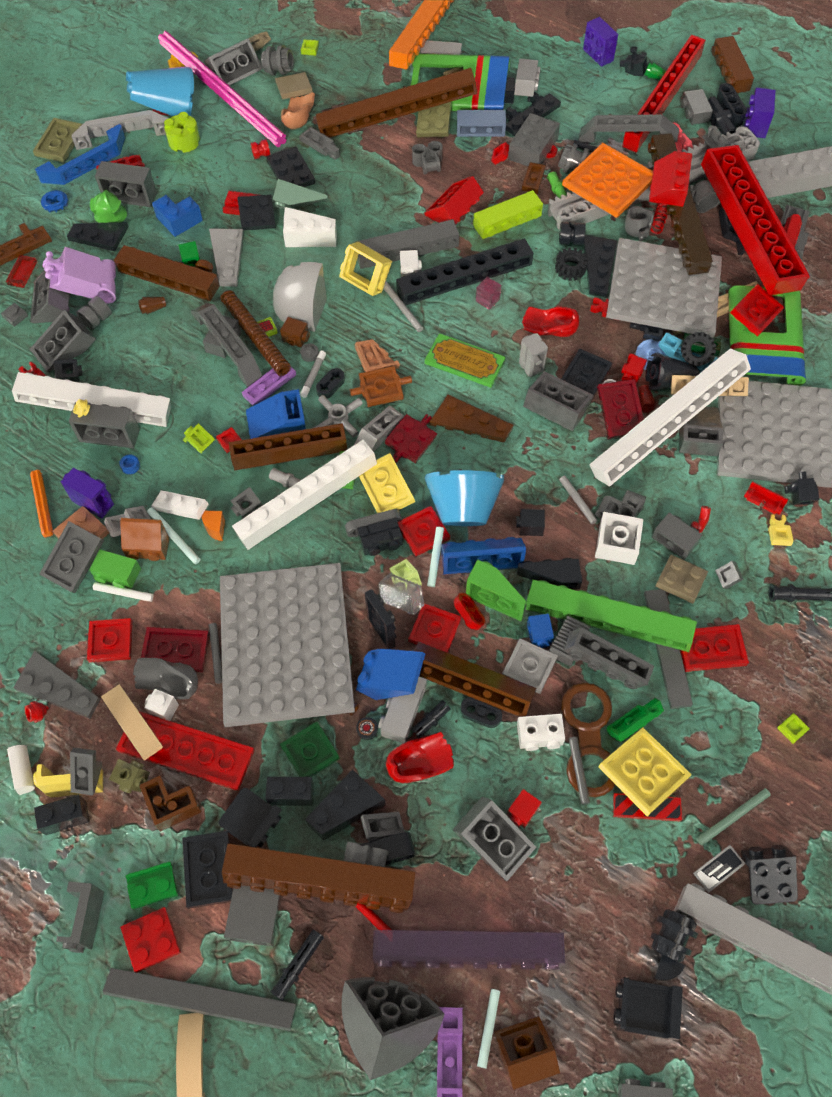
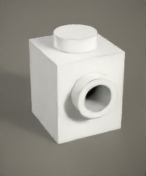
[400,250,422,277]
[144,689,179,721]

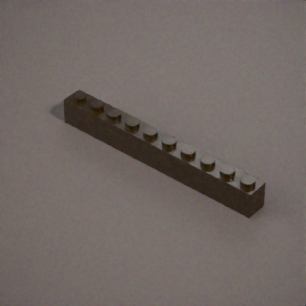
[648,133,713,275]

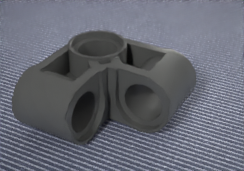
[596,490,646,520]

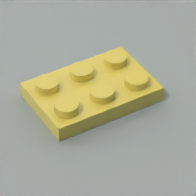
[359,453,415,513]

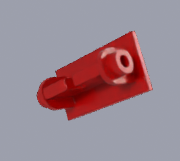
[744,481,789,515]

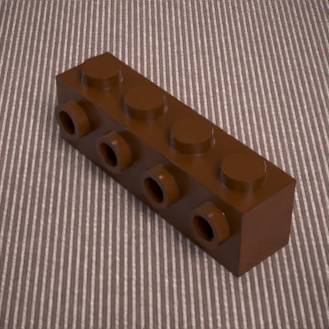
[711,36,754,93]

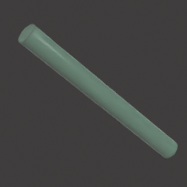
[696,788,771,846]

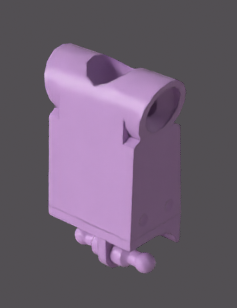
[43,247,116,304]

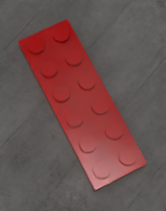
[116,711,255,791]

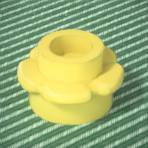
[73,399,90,417]

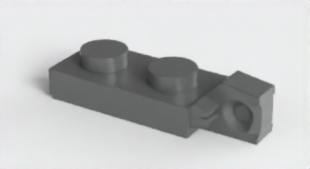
[299,127,340,160]

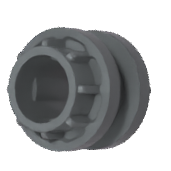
[261,45,294,76]
[558,143,591,173]

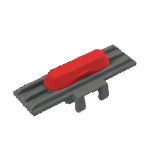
[781,205,810,259]

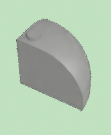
[273,262,327,332]

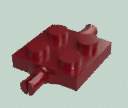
[385,414,437,464]

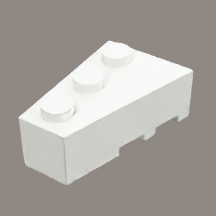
[283,207,337,247]

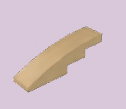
[101,684,163,761]

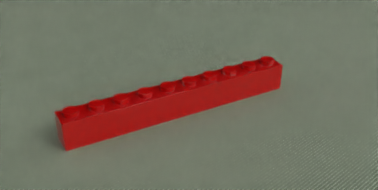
[622,34,706,153]

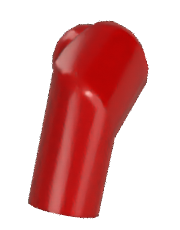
[690,506,711,533]

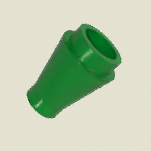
[644,62,667,80]

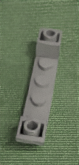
[72,110,168,150]

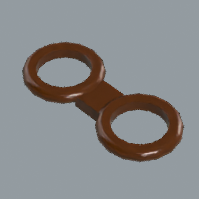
[561,682,616,798]

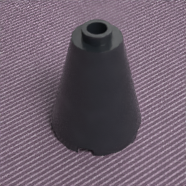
[645,353,700,390]

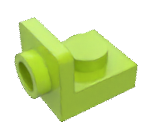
[183,423,215,453]

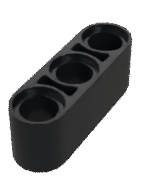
[716,83,747,128]
[359,832,416,865]

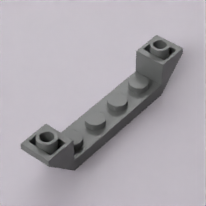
[578,115,679,143]
[191,303,262,388]

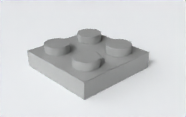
[502,638,558,694]

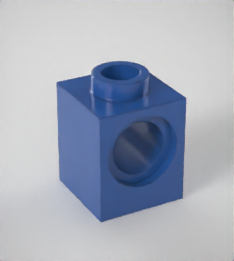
[527,614,554,648]

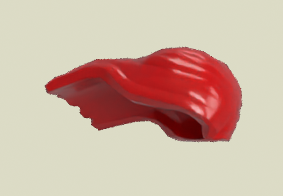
[522,306,579,337]
[386,732,454,783]

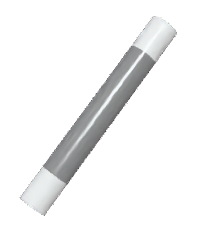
[300,351,326,398]

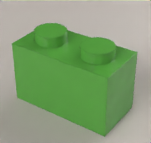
[90,549,141,589]

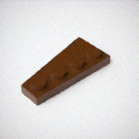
[430,394,514,443]

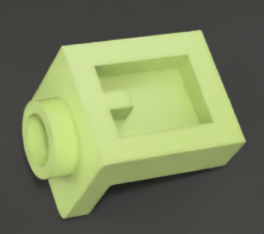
[389,559,422,594]

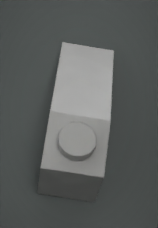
[354,406,404,452]

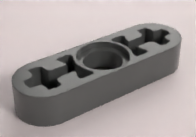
[345,509,402,537]

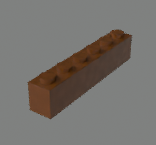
[114,245,220,301]
[229,423,347,471]
[413,642,537,717]

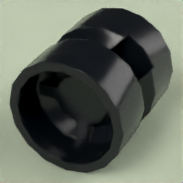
[559,222,586,246]

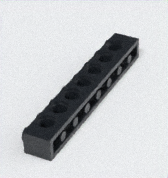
[396,238,534,305]

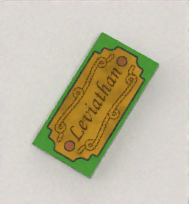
[425,333,506,388]

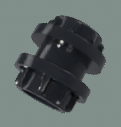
[650,909,698,962]

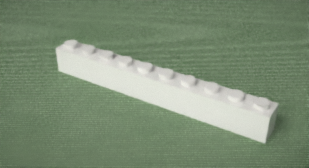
[589,349,751,486]

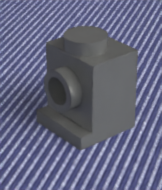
[230,487,263,518]

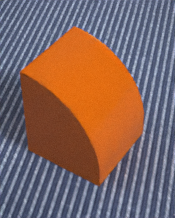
[202,511,225,541]

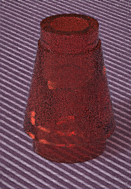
[638,385,656,413]

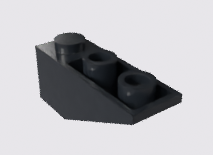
[517,558,582,590]

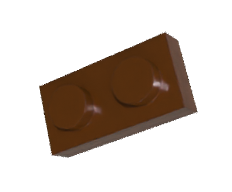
[521,162,546,194]

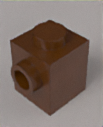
[280,317,310,347]

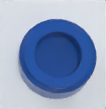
[120,455,140,474]

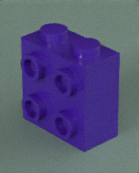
[583,17,619,67]
[61,467,114,519]

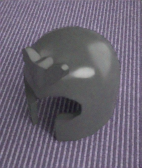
[690,180,720,213]
[624,206,654,241]

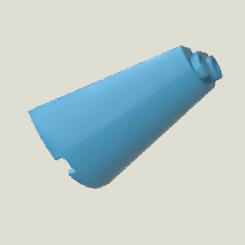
[126,66,194,116]

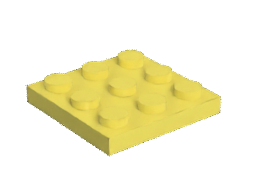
[599,728,692,816]

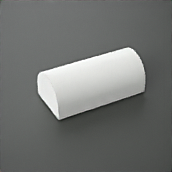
[7,745,35,795]

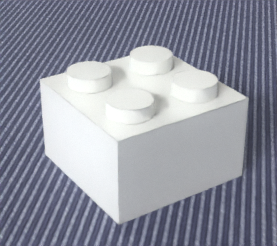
[595,512,643,565]

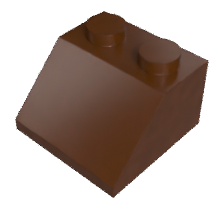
[494,1016,560,1090]

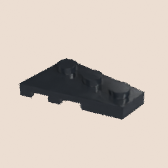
[67,222,129,251]

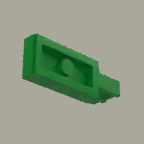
[606,698,664,742]

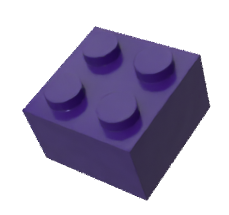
[744,88,776,139]

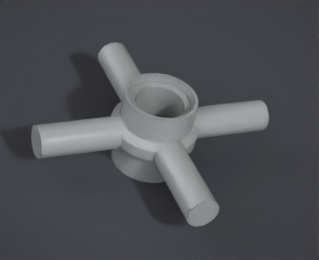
[314,395,363,437]

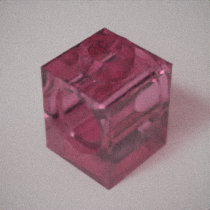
[476,277,501,310]

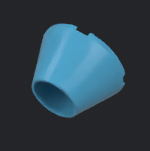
[425,470,504,526]

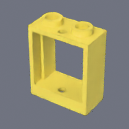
[339,242,392,296]

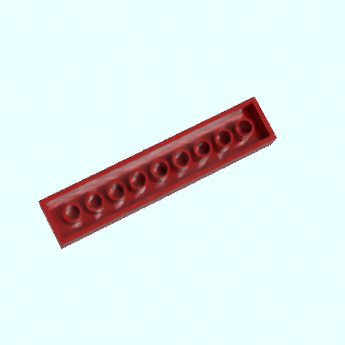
[701,145,810,296]

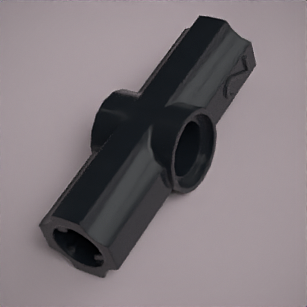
[708,96,736,136]

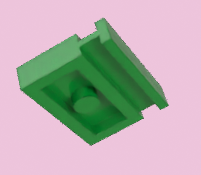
[125,862,179,909]

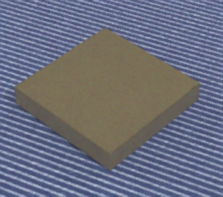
[275,72,312,99]

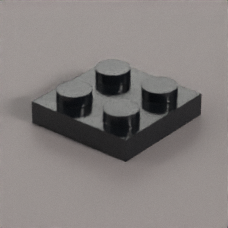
[237,194,276,231]

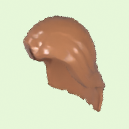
[281,92,315,130]

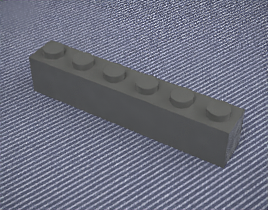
[354,220,459,269]

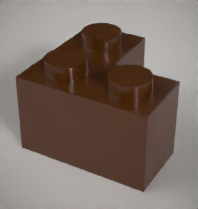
[139,776,202,832]

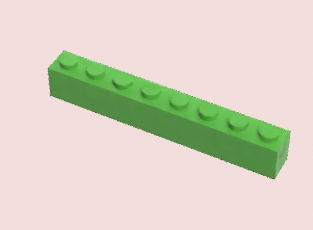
[526,580,697,652]

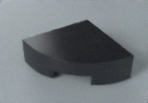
[653,955,685,981]

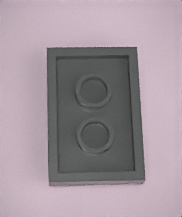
[39,521,104,593]

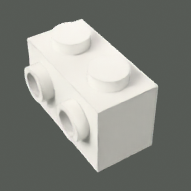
[517,714,565,751]

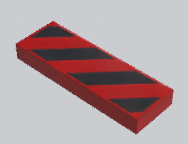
[613,793,682,822]

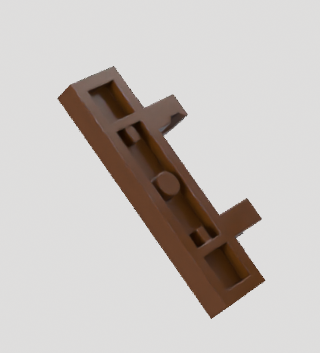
[0,223,52,266]

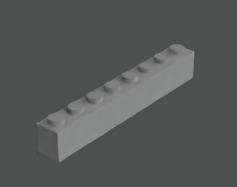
[674,883,832,995]

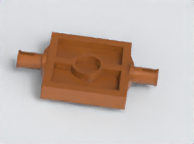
[350,366,412,407]

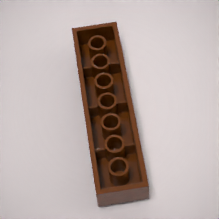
[222,843,415,913]

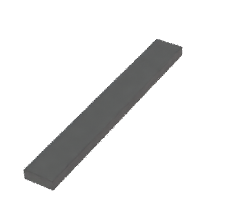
[102,968,296,1031]

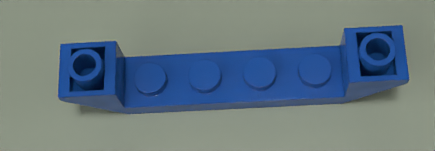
[35,124,125,185]

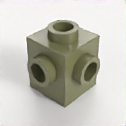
[109,759,150,794]

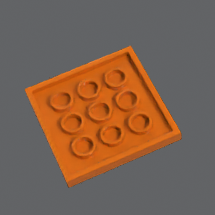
[562,143,653,218]

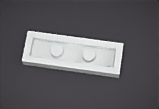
[152,491,208,520]

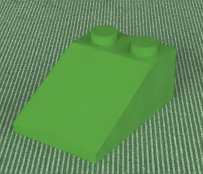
[466,560,526,621]

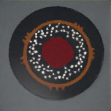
[356,717,378,740]

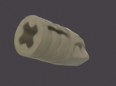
[249,31,271,52]

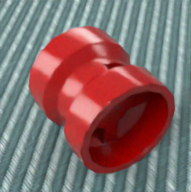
[250,139,270,160]

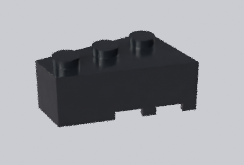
[305,769,386,840]

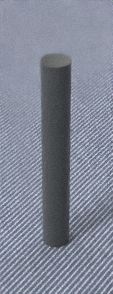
[209,623,222,684]
[569,737,590,805]

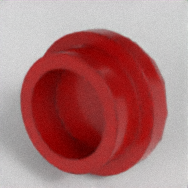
[25,701,49,723]

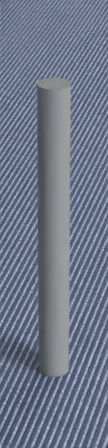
[383,281,423,332]

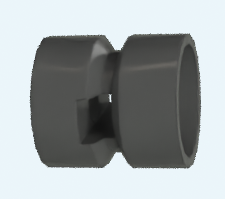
[76,296,112,330]

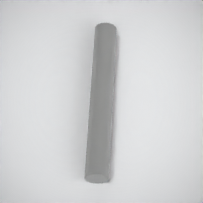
[559,475,598,525]

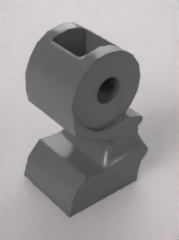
[344,842,389,867]

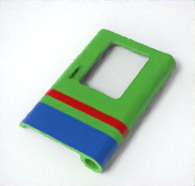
[411,53,510,111]
[728,285,806,386]

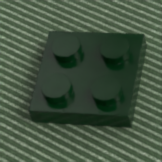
[280,722,340,777]

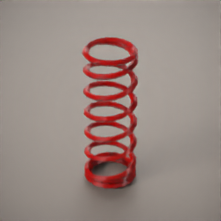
[651,203,668,234]

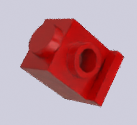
[621,353,647,385]

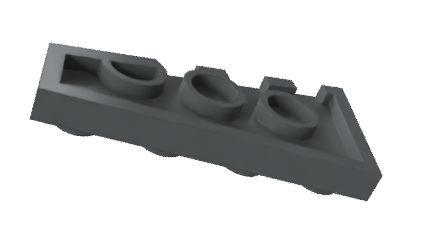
[13,651,100,719]

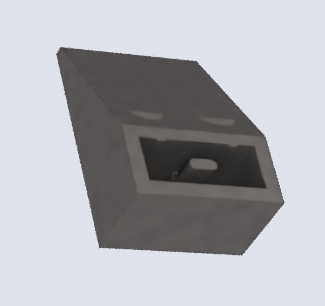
[679,407,723,456]

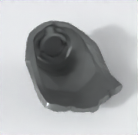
[133,658,199,699]

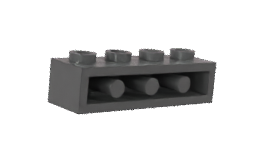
[563,627,654,689]

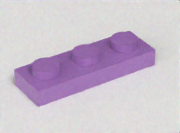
[242,367,296,406]

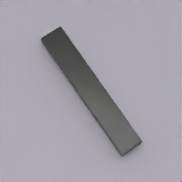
[644,589,693,709]

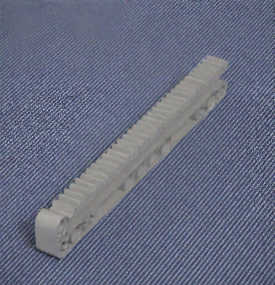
[547,127,760,230]

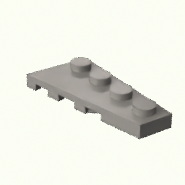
[209,229,244,287]

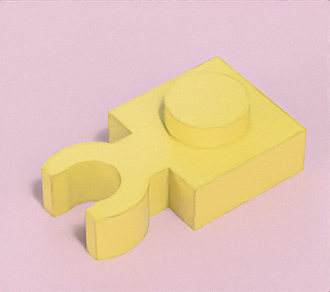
[768,514,793,546]

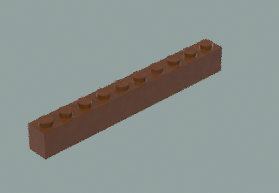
[315,68,478,138]

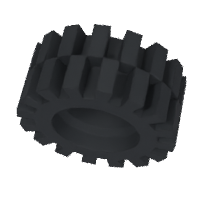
[555,247,588,281]
[681,332,716,366]

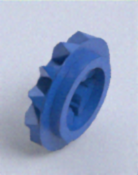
[41,190,69,213]

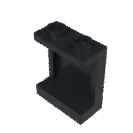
[613,977,683,1041]

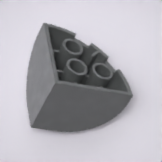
[342,977,445,1080]

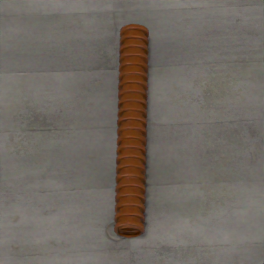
[220,290,291,376]

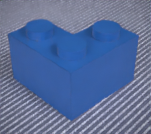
[152,195,203,237]

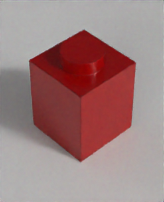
[507,789,542,829]

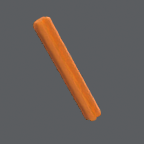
[30,470,54,538]

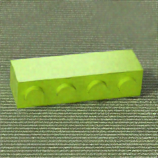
[473,190,543,239]

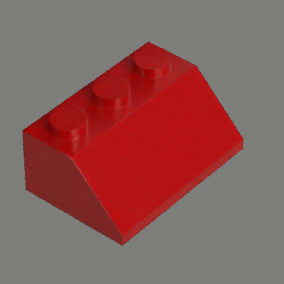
[649,151,693,207]
[424,176,484,225]

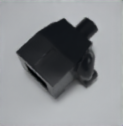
[620,46,648,76]
[784,471,820,505]

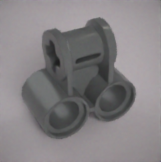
[412,141,443,175]

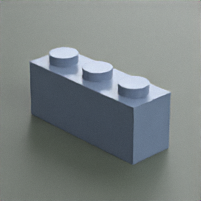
[457,110,506,137]

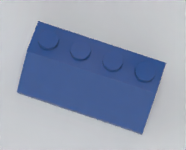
[441,537,526,575]

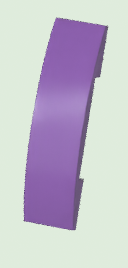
[437,1007,463,1097]

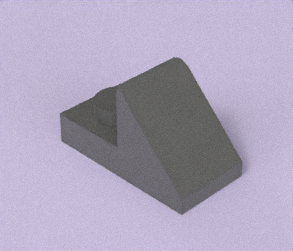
[70,748,102,795]
[361,812,405,842]

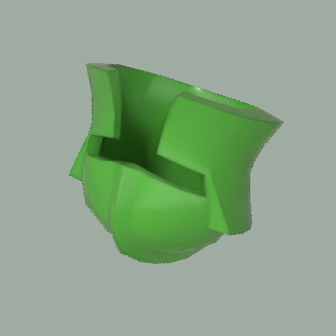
[90,190,127,223]

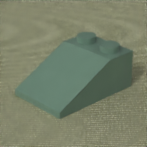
[272,179,328,209]

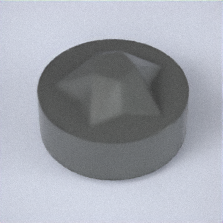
[300,343,319,362]

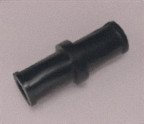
[411,700,451,738]

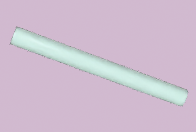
[147,507,201,564]

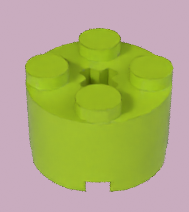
[164,112,200,153]

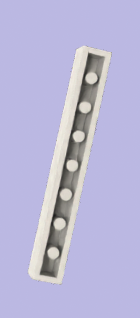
[12,372,171,427]
[232,440,377,550]

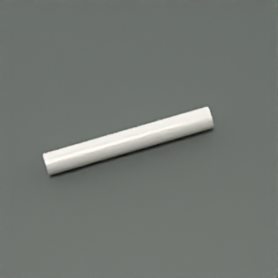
[93,582,154,602]

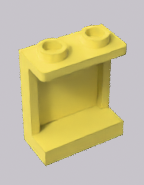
[33,764,103,798]

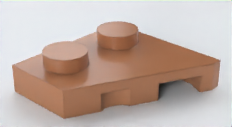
[355,339,400,372]

